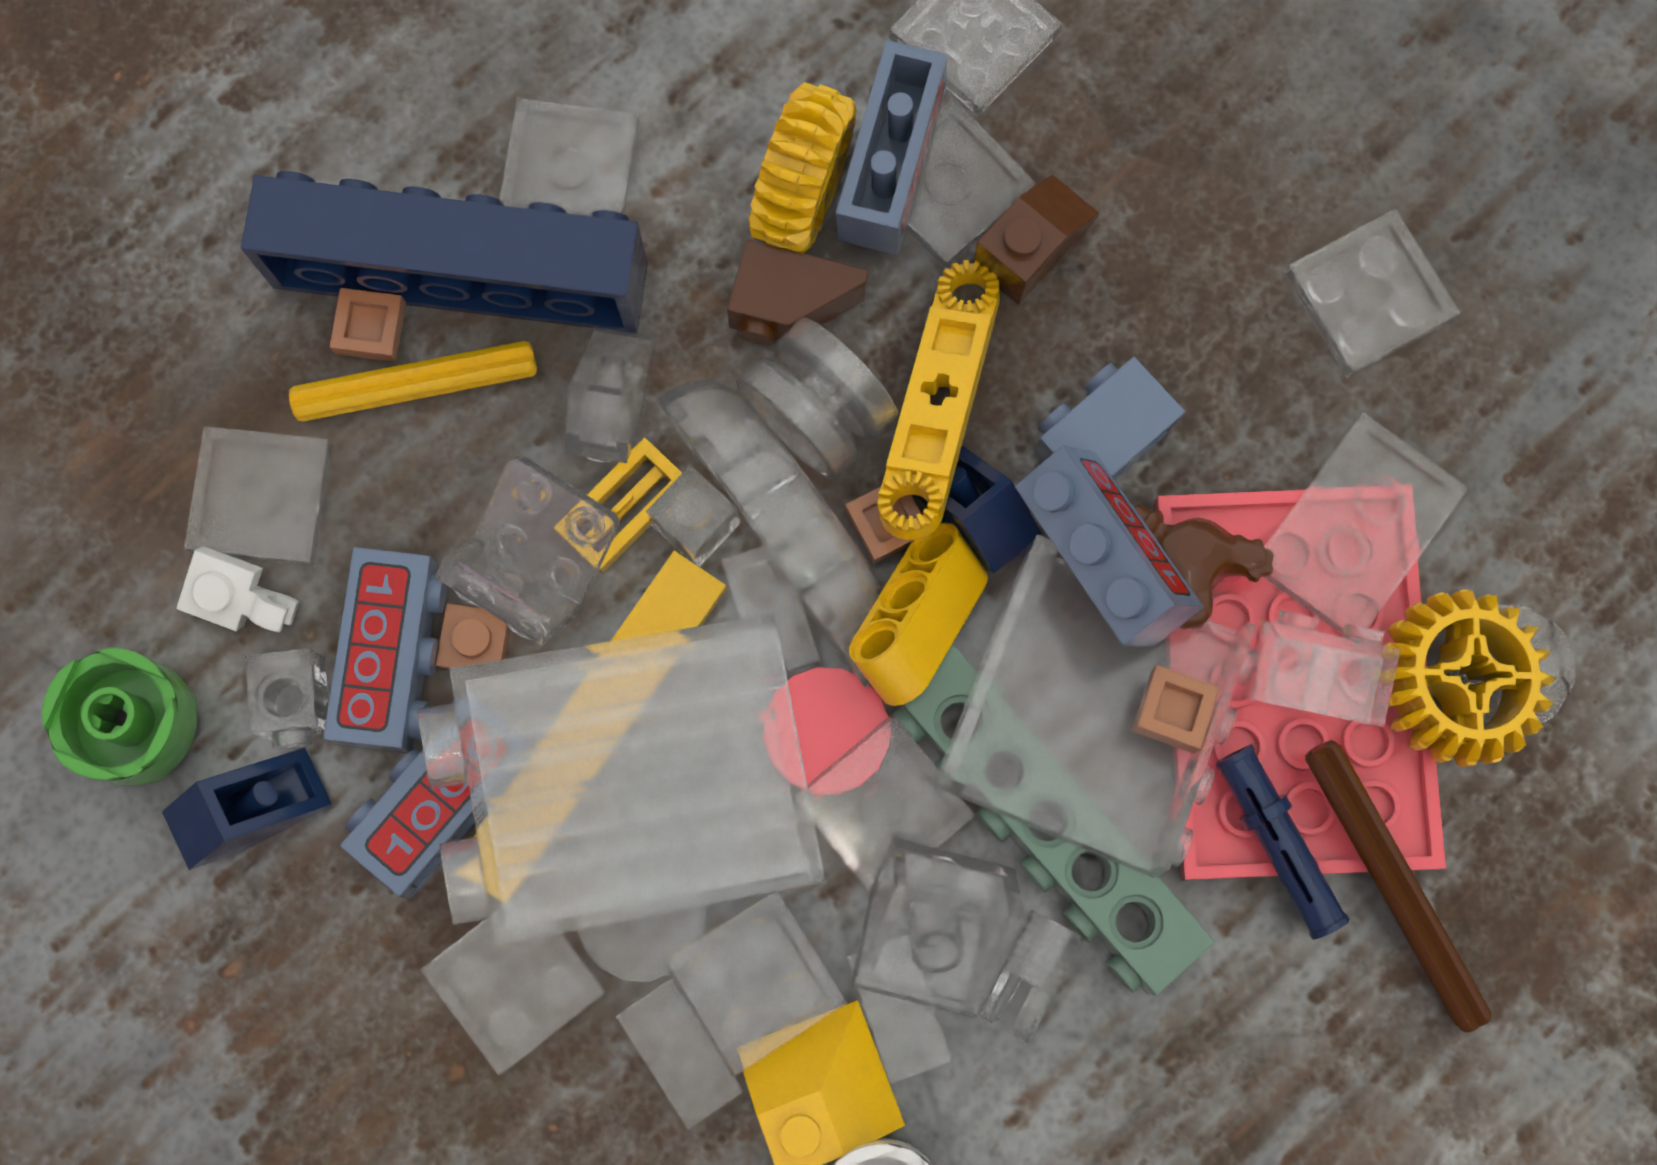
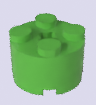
[41,648,198,786]

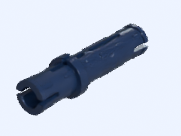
[1215,744,1350,940]

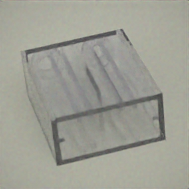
[417,613,825,946]

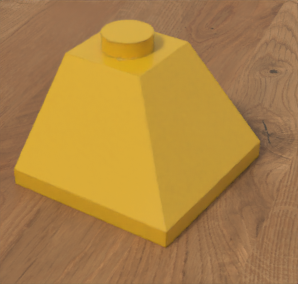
[736,1000,905,1165]

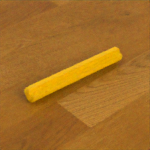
[289,341,537,422]

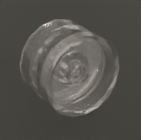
[736,317,898,480]

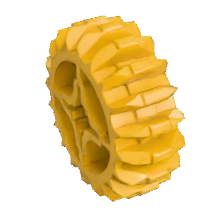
[748,82,857,253]
[1373,590,1557,767]

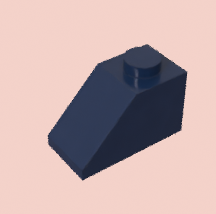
[917,445,1043,573]
[162,748,332,870]

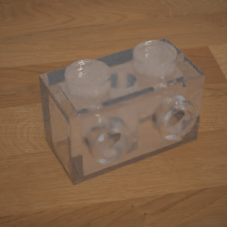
[1244,610,1401,727]

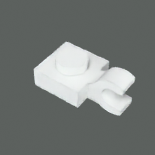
[176,546,299,632]

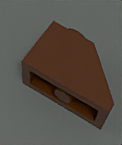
[973,175,1099,305]
[727,240,868,345]

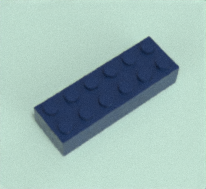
[241,171,648,334]

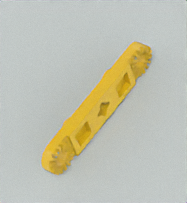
[877,260,1000,540]

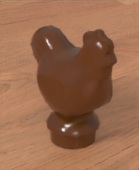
[1134,503,1274,630]

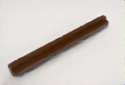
[1305,740,1492,1033]

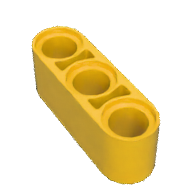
[849,523,988,706]

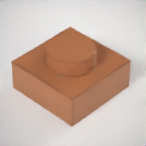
[329,288,406,362]
[845,486,922,564]
[435,603,513,678]
[1132,665,1220,754]

